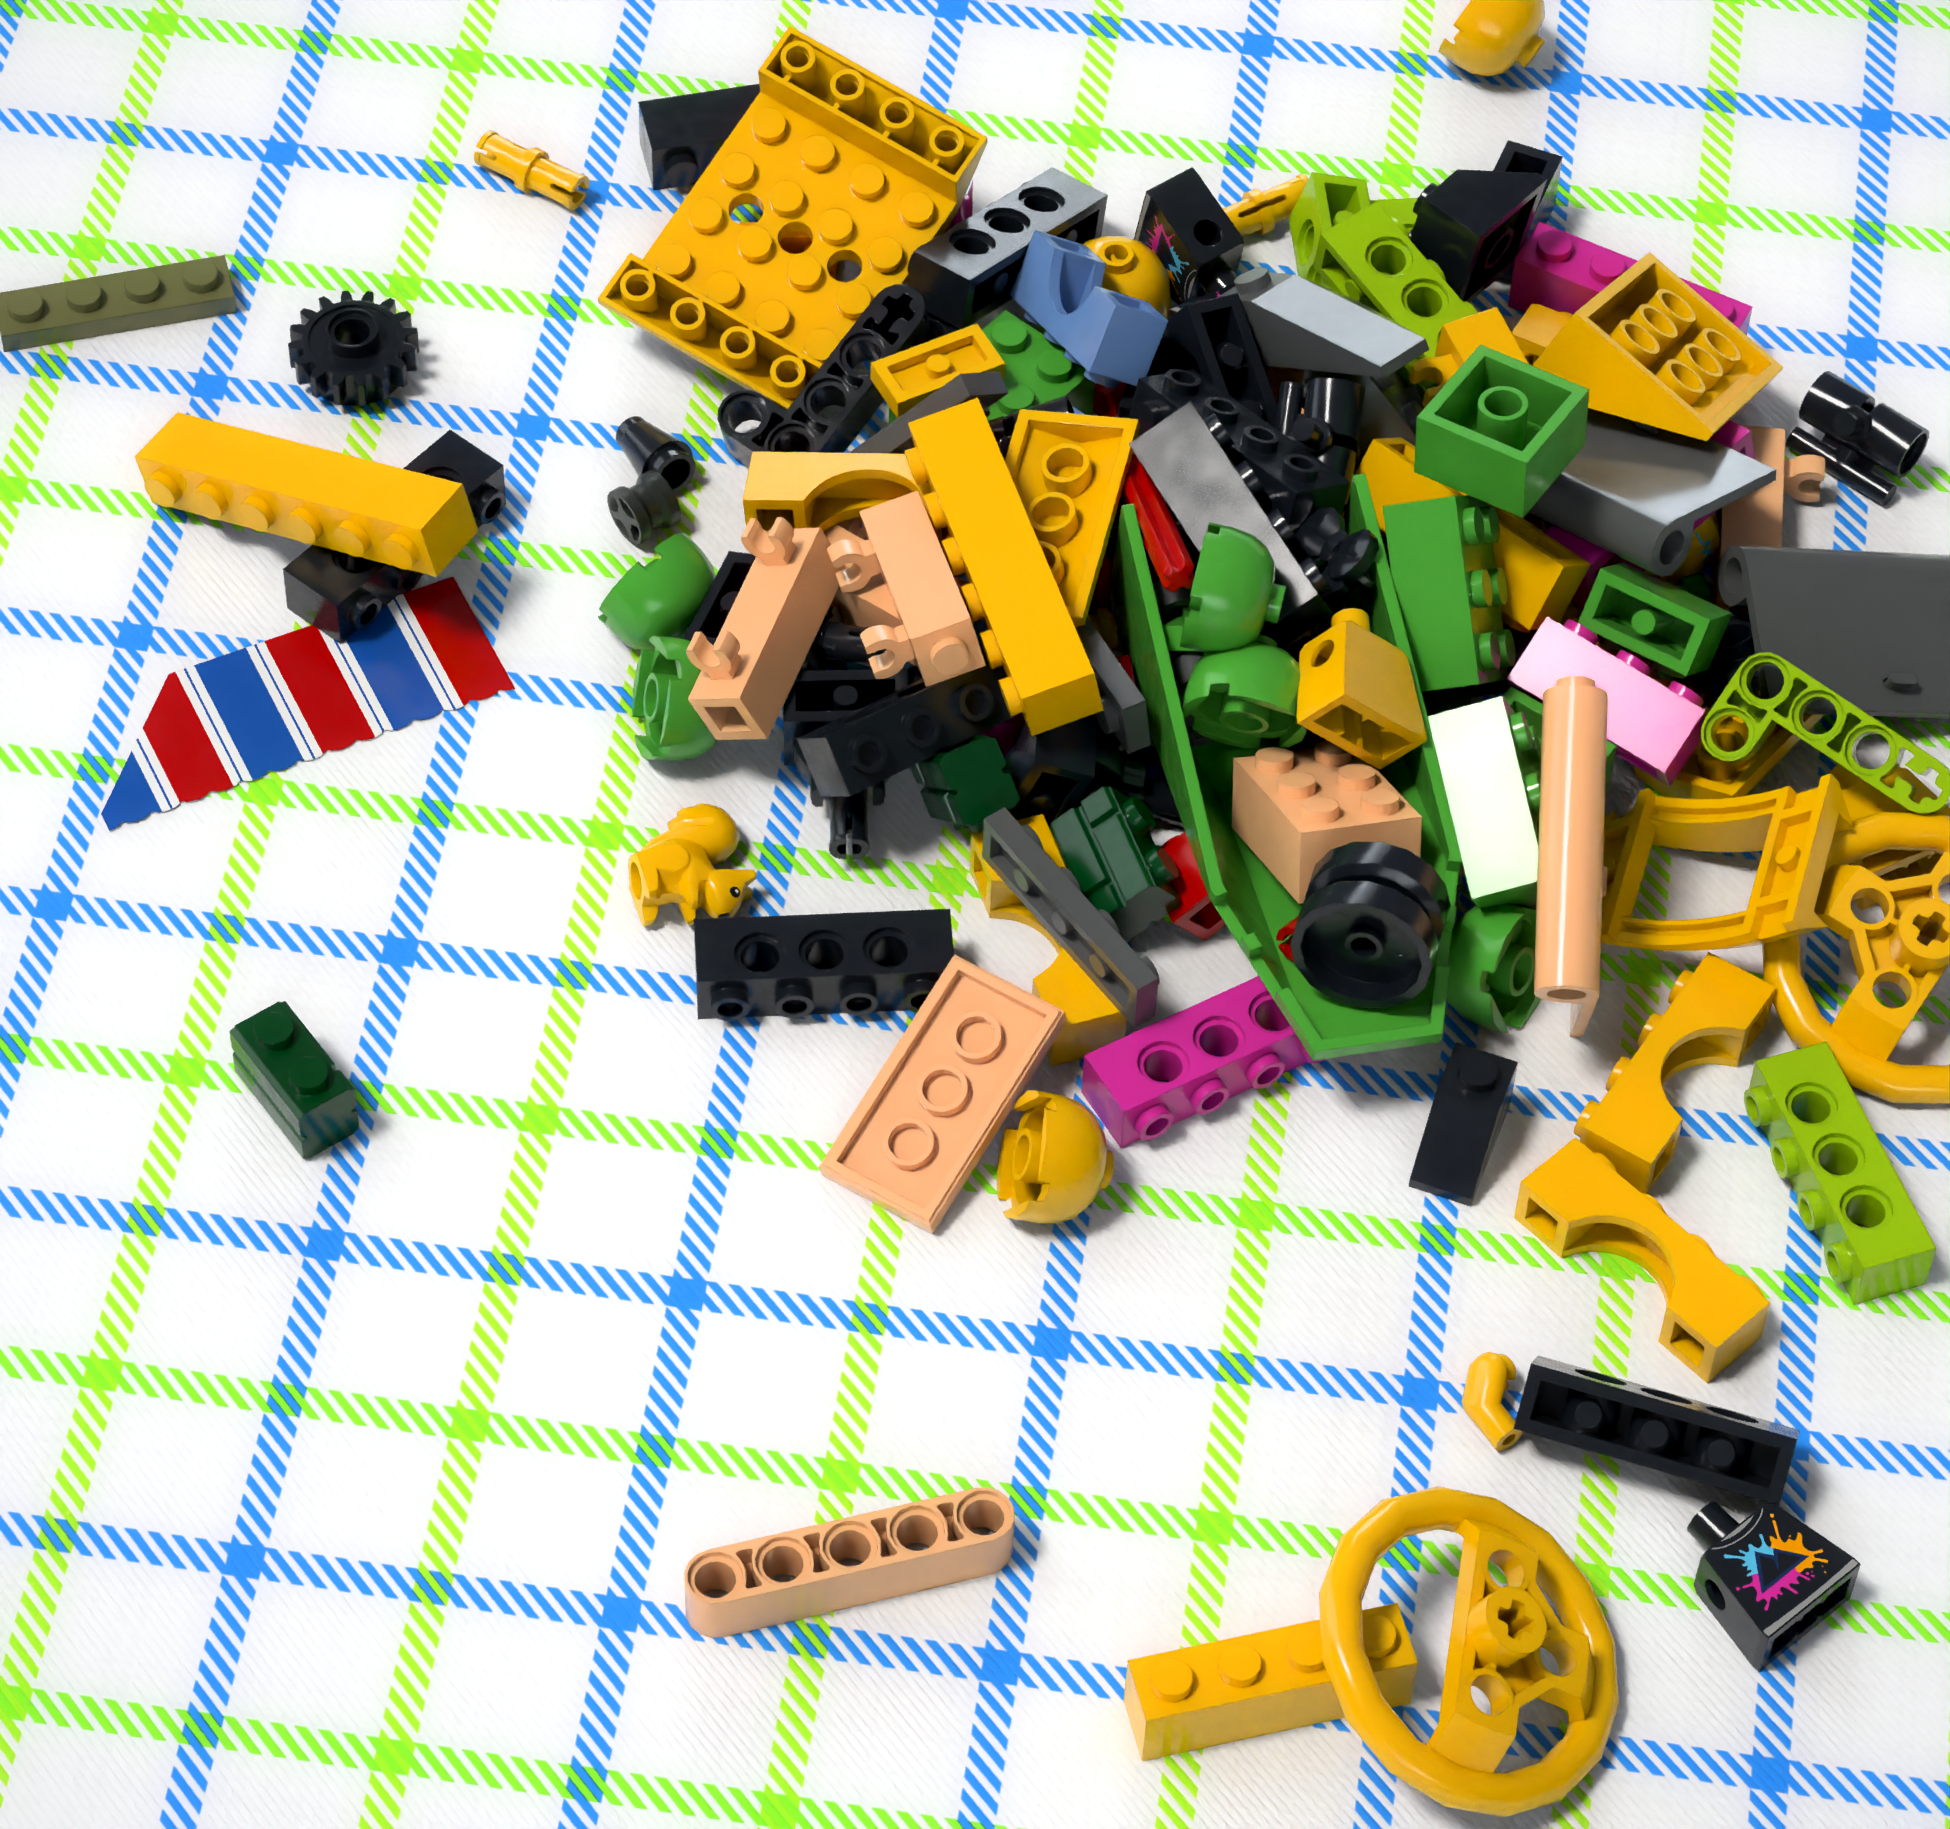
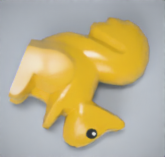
[628,803,757,926]

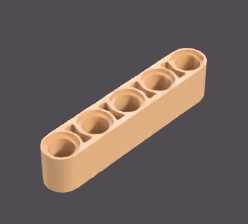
[684,1487,1015,1638]

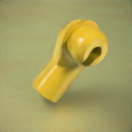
[1462,1352,1523,1451]

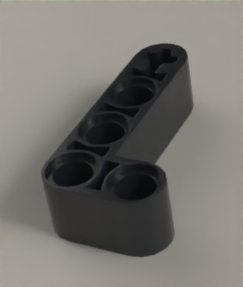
[717,284,931,467]

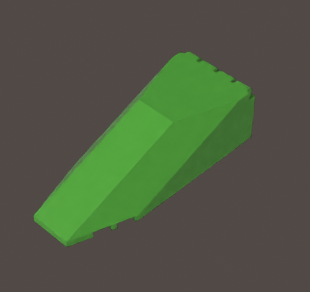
[1110,474,1462,1061]

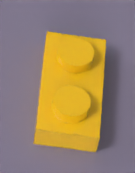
[870,323,1005,418]

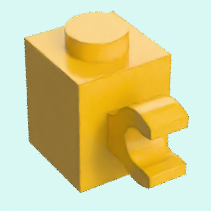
[1409,307,1529,408]

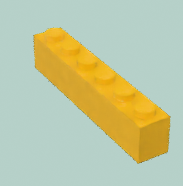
[904,398,1104,736]
[135,412,478,577]

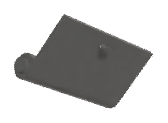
[1528,408,1777,577]
[1718,545,1950,719]

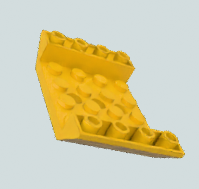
[598,26,988,410]

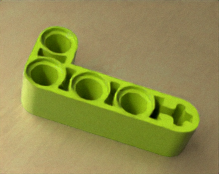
[1701,652,1950,814]

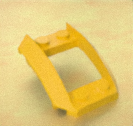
[1601,774,1854,951]

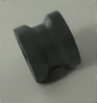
[607,470,681,545]

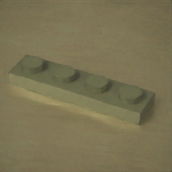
[0,255,237,352]

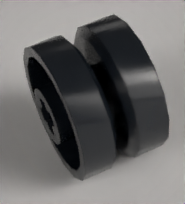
[1290,842,1451,1008]

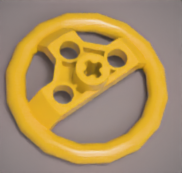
[1762,812,1950,1104]
[1319,1486,1619,1817]

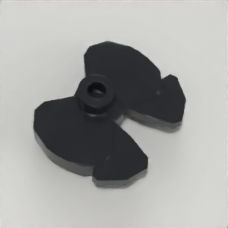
[1292,507,1379,601]

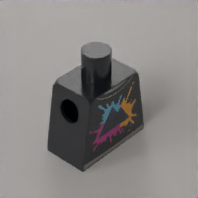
[1134,167,1244,305]
[1687,1501,1861,1672]

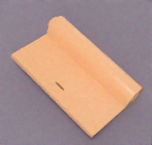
[1534,676,1608,1037]

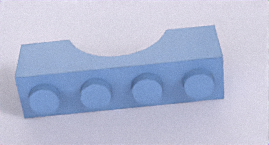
[1009,230,1168,389]

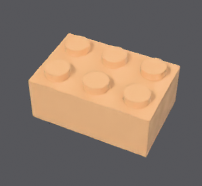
[1232,740,1422,904]

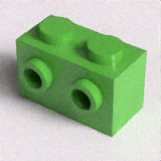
[1578,562,1732,678]

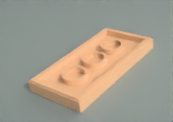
[819,954,1067,1234]

